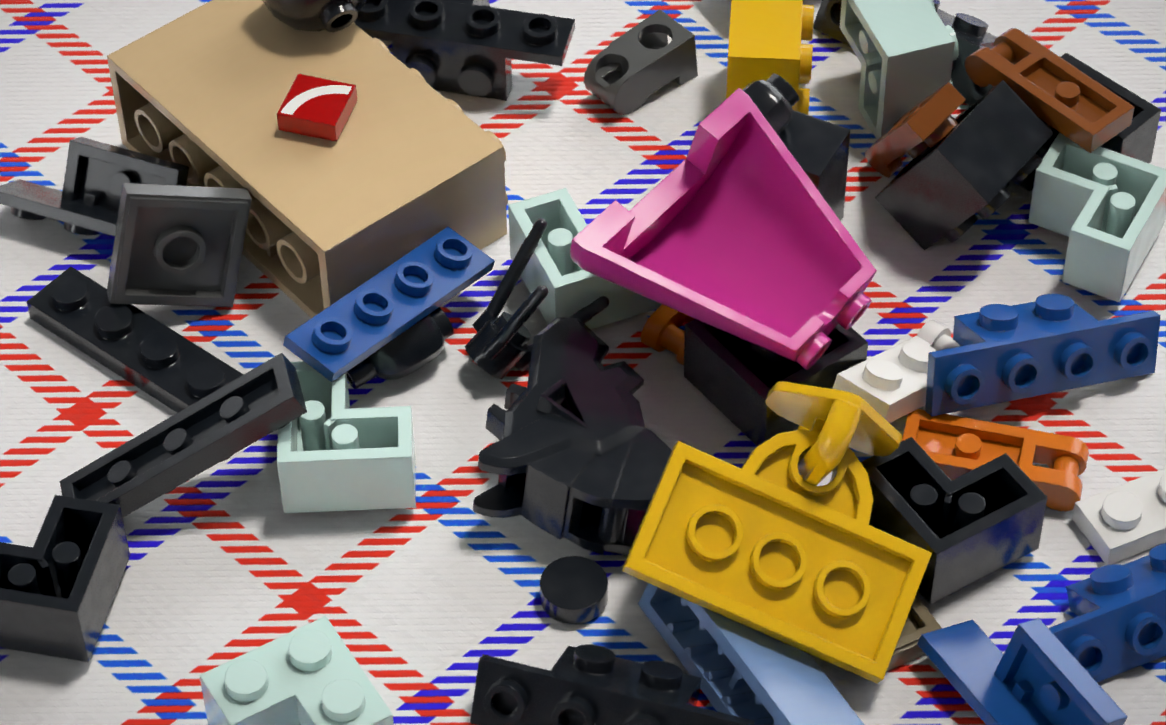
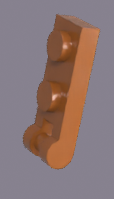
[965,28,1134,153]
[865,82,966,178]

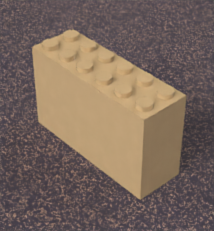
[107,0,508,318]

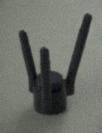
[465,218,610,379]

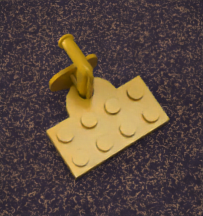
[622,381,932,684]

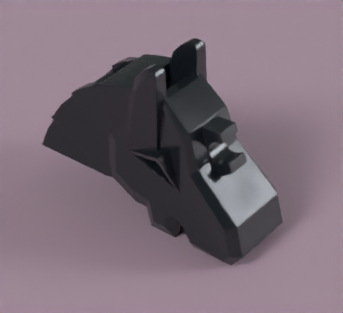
[473,317,672,555]

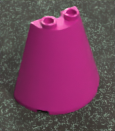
[570,88,877,370]

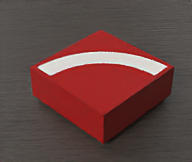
[277,74,358,142]

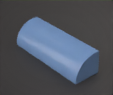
[638,583,864,725]

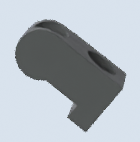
[584,9,698,115]

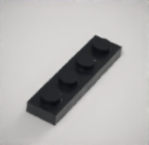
[27,267,244,413]
[60,353,307,517]

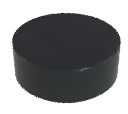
[540,556,608,624]

